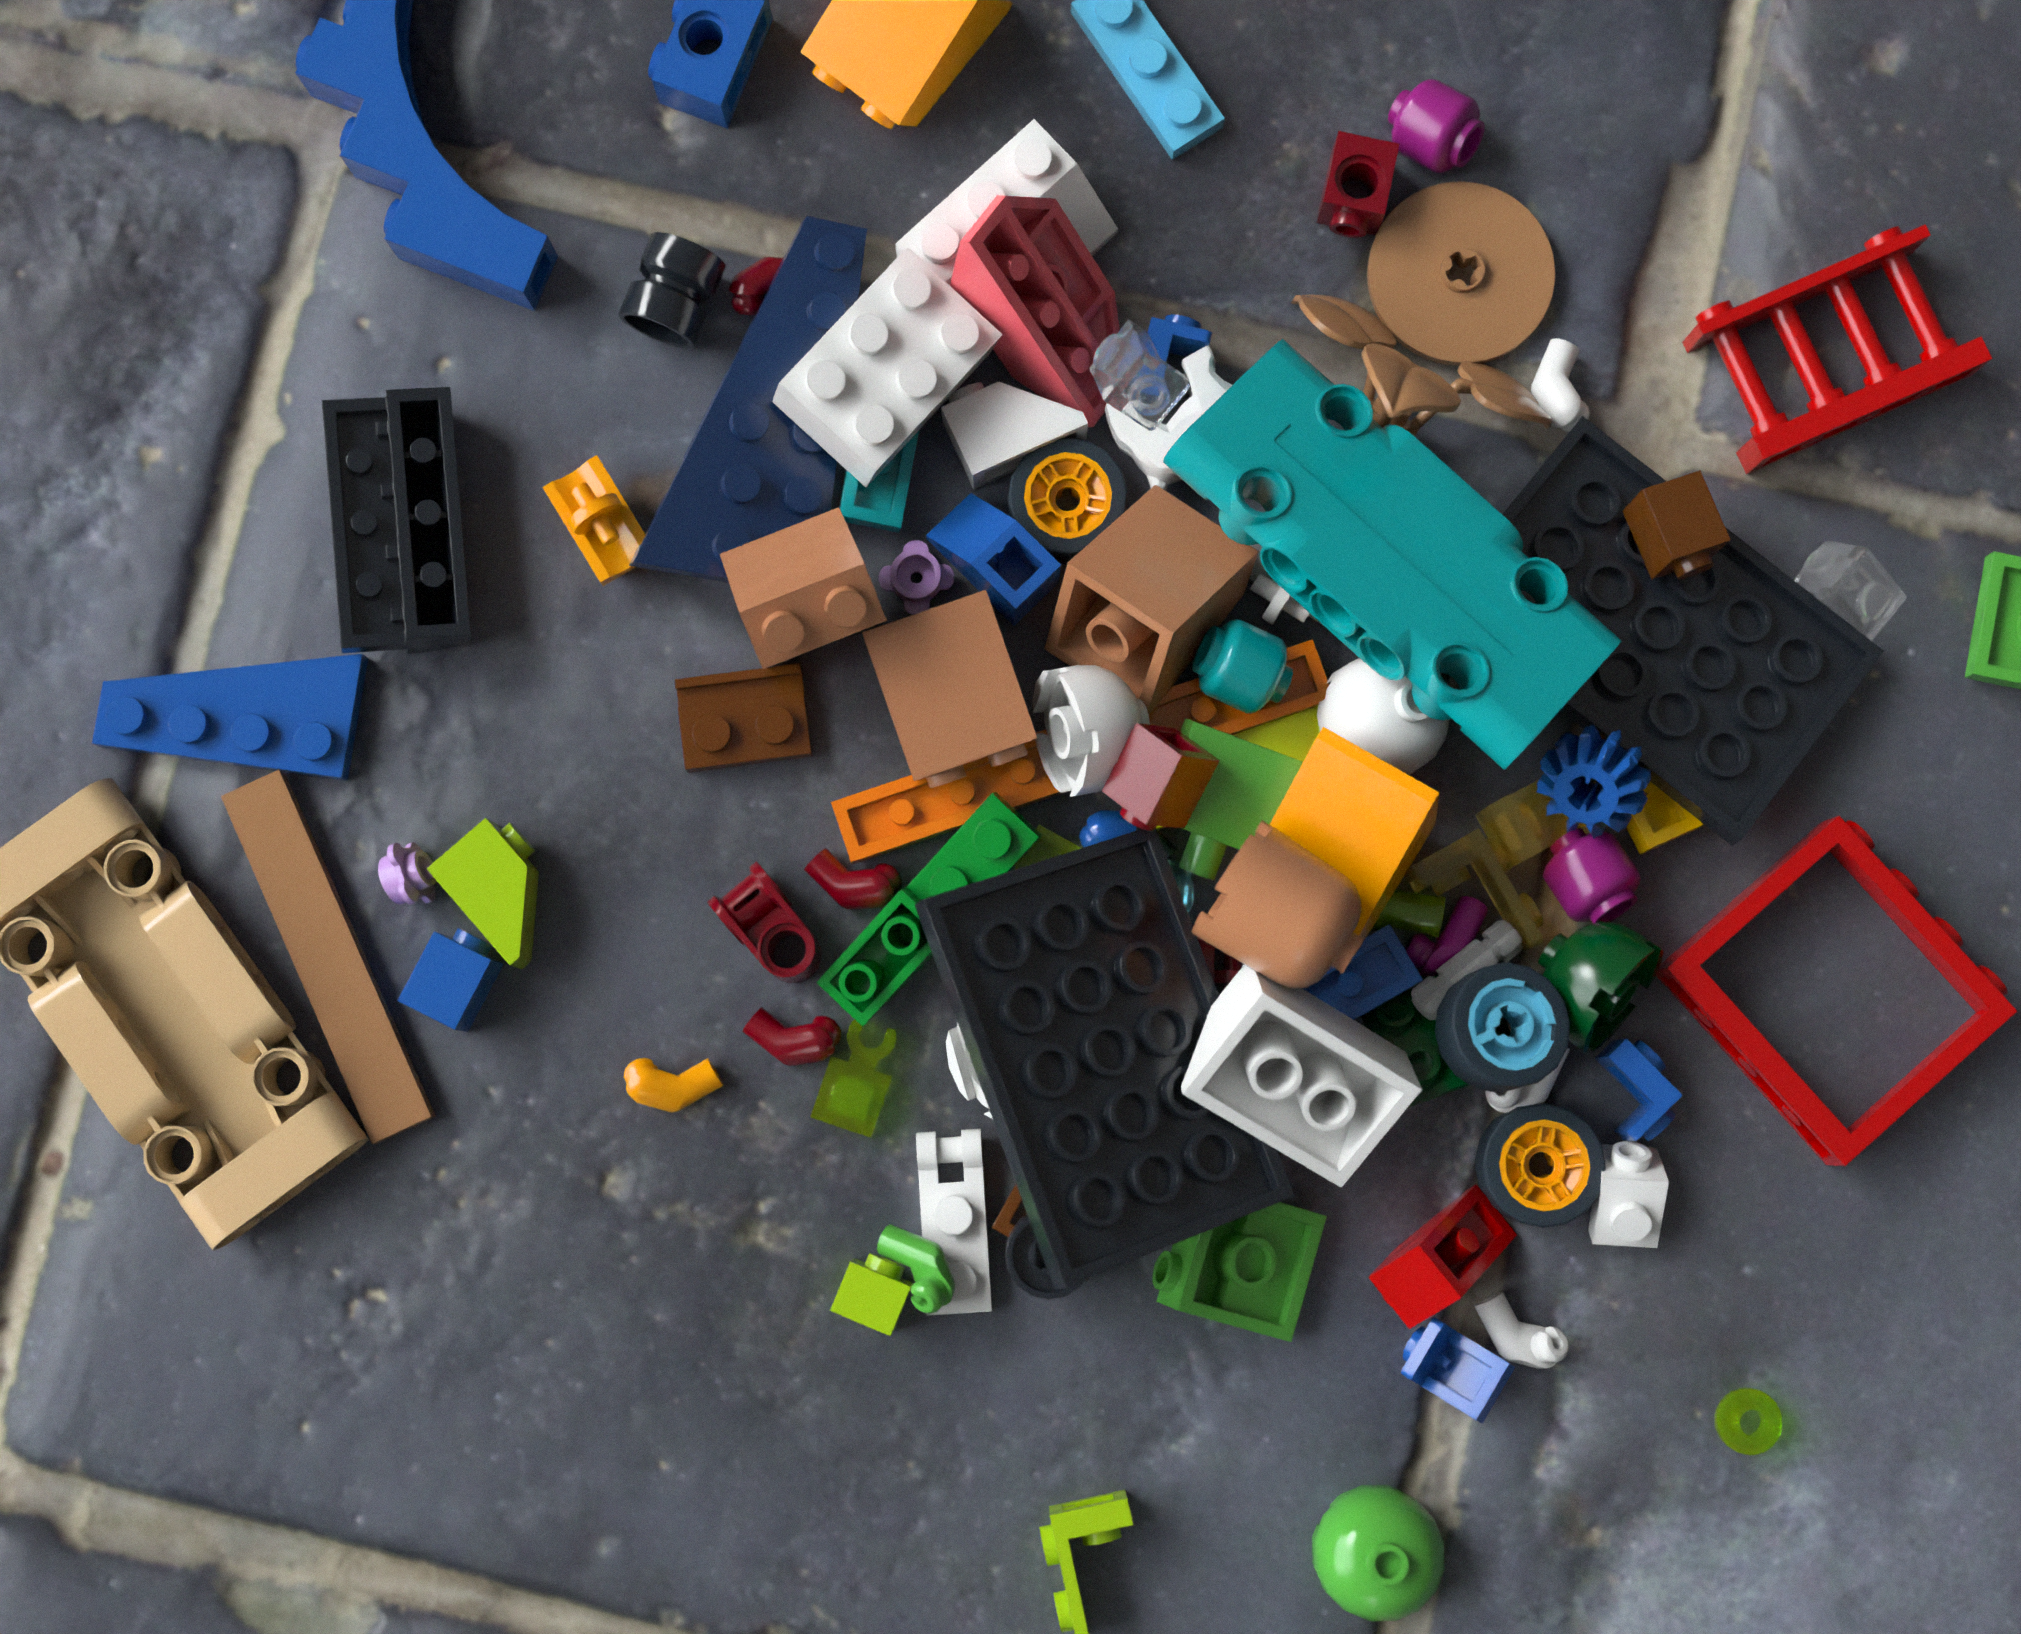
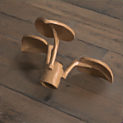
[1291,295,1554,436]

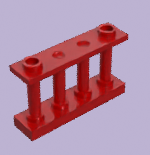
[1682,224,1993,475]

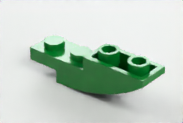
[816,792,1043,1027]

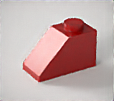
[1368,1184,1517,1329]

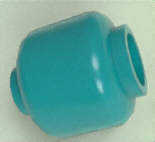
[1192,619,1293,714]

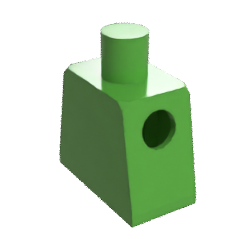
[1178,718,1303,880]

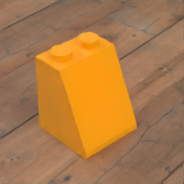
[800,0,1013,129]
[1270,727,1439,953]

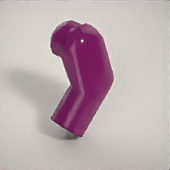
[1404,896,1488,977]

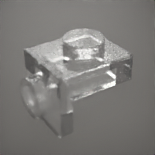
[1090,319,1190,431]
[1794,541,1907,641]

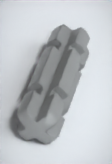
[1411,920,1523,1020]

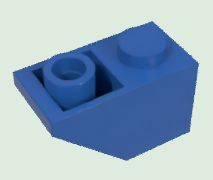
[926,493,1061,626]

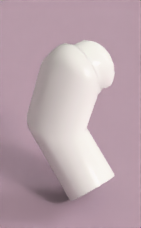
[1474,1292,1568,1369]

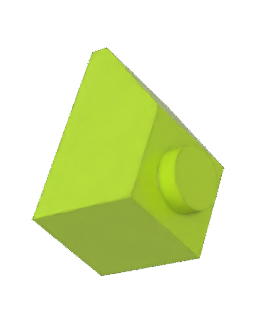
[426,818,539,969]

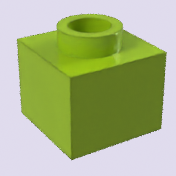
[830,1253,913,1336]

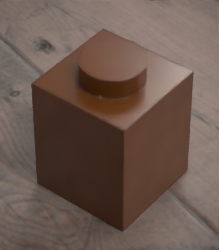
[1623,470,1731,580]

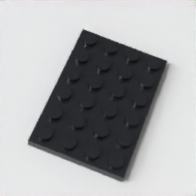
[1502,416,1884,846]
[915,829,1294,1290]

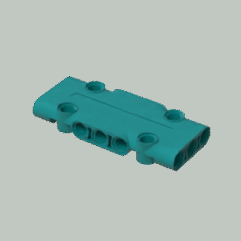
[1163,339,1622,770]

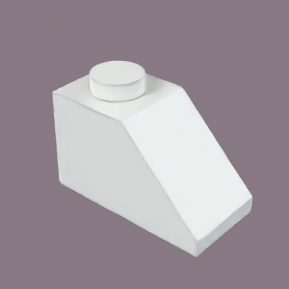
[941,382,1088,490]

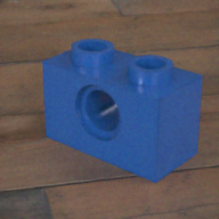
[648,0,773,129]

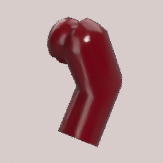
[729,256,783,315]
[804,848,902,910]
[742,1007,842,1066]

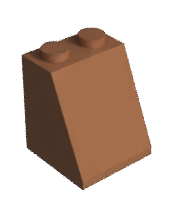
[1044,484,1259,715]
[720,507,887,669]
[862,590,1037,788]

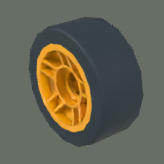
[1008,437,1128,564]
[1474,1103,1606,1228]

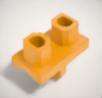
[542,455,646,586]

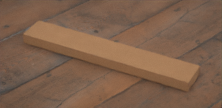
[221,770,436,1144]

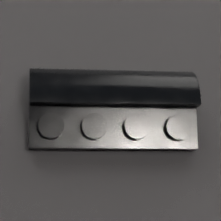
[322,387,471,654]

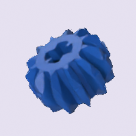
[1536,723,1651,839]

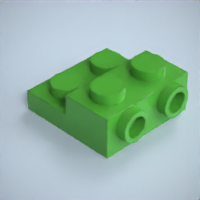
[1152,1202,1327,1342]

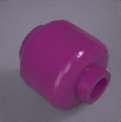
[1388,79,1485,173]
[1543,828,1641,923]

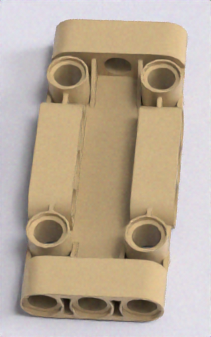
[0,778,368,1251]

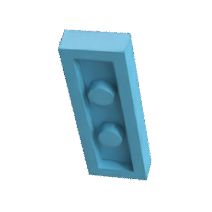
[1071,0,1225,160]

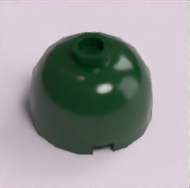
[1538,921,1664,1053]

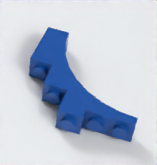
[295,0,558,311]

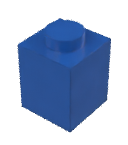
[397,928,503,1032]

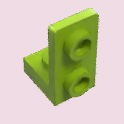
[1039,1489,1133,1634]

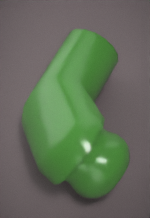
[877,1224,956,1314]

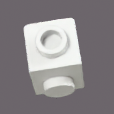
[1588,1141,1669,1248]

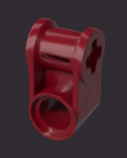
[707,861,822,983]

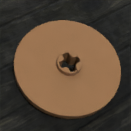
[1367,182,1555,366]

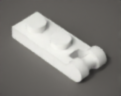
[916,1129,992,1316]

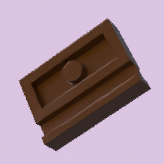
[674,663,813,773]

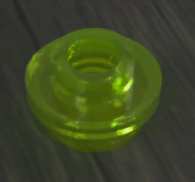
[1714,1388,1783,1455]

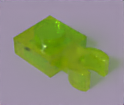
[810,1019,897,1138]

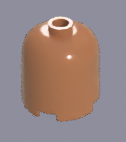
[1192,820,1364,988]

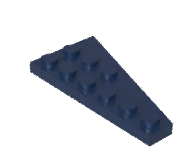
[629,216,867,583]

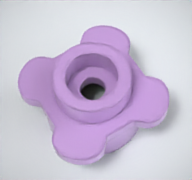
[879,540,954,615]
[378,842,436,905]

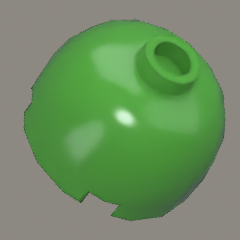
[1312,1485,1445,1621]

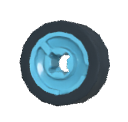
[1435,962,1570,1093]

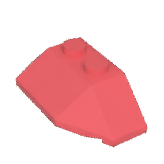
[950,195,1126,427]

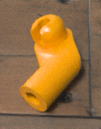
[624,1058,724,1113]

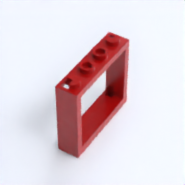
[1656,815,2017,1166]

